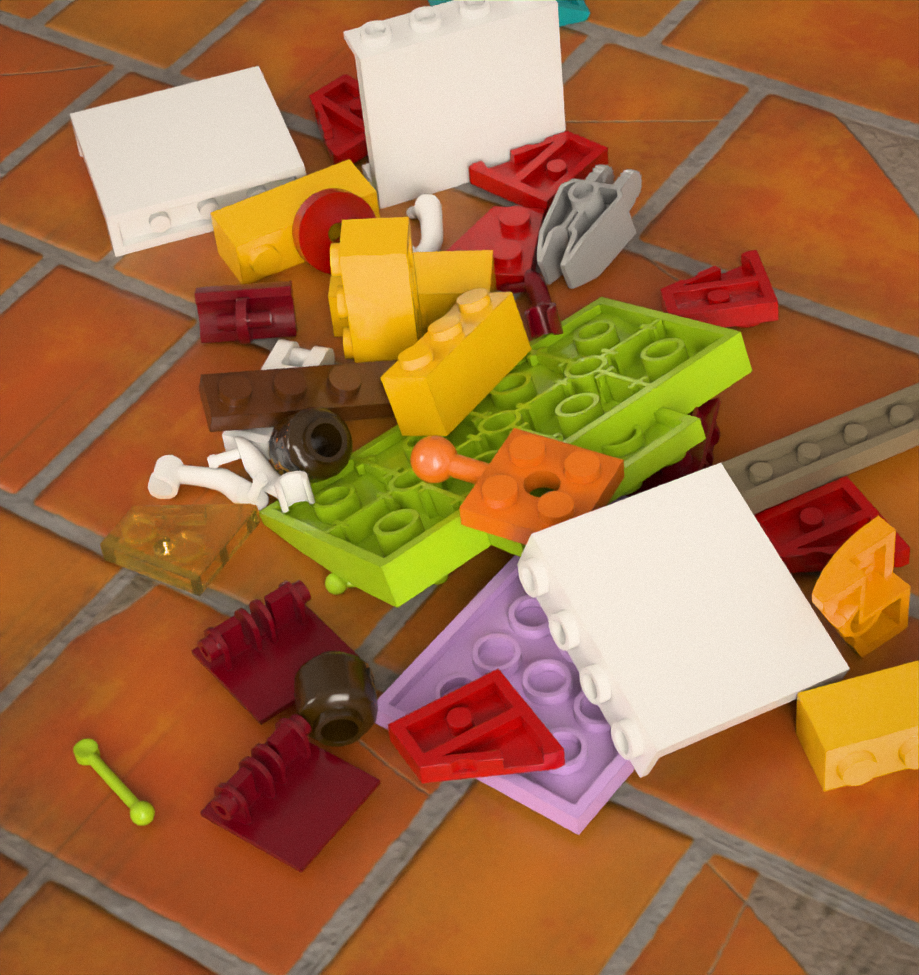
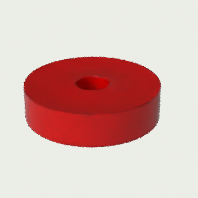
[292,188,376,274]

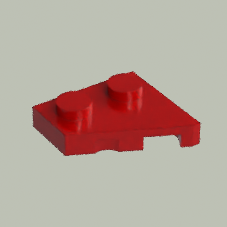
[446,206,545,290]
[660,250,779,328]

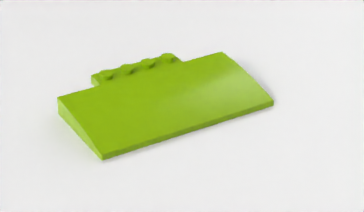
[258,297,752,608]

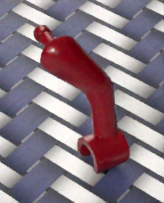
[501,270,564,339]

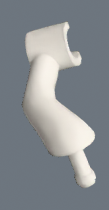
[406,194,443,252]
[207,437,316,513]
[148,455,269,513]

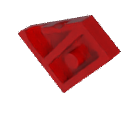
[309,73,368,165]
[469,131,609,217]
[754,476,910,573]
[388,668,565,783]

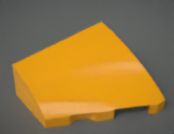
[812,516,911,658]

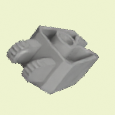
[537,164,643,289]

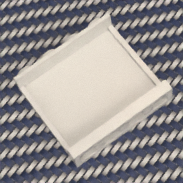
[343,0,566,209]
[70,66,306,257]
[517,463,850,778]

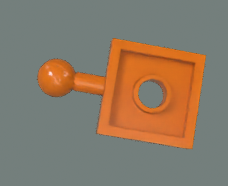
[410,428,624,545]

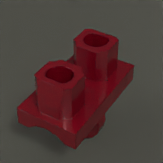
[194,280,298,345]

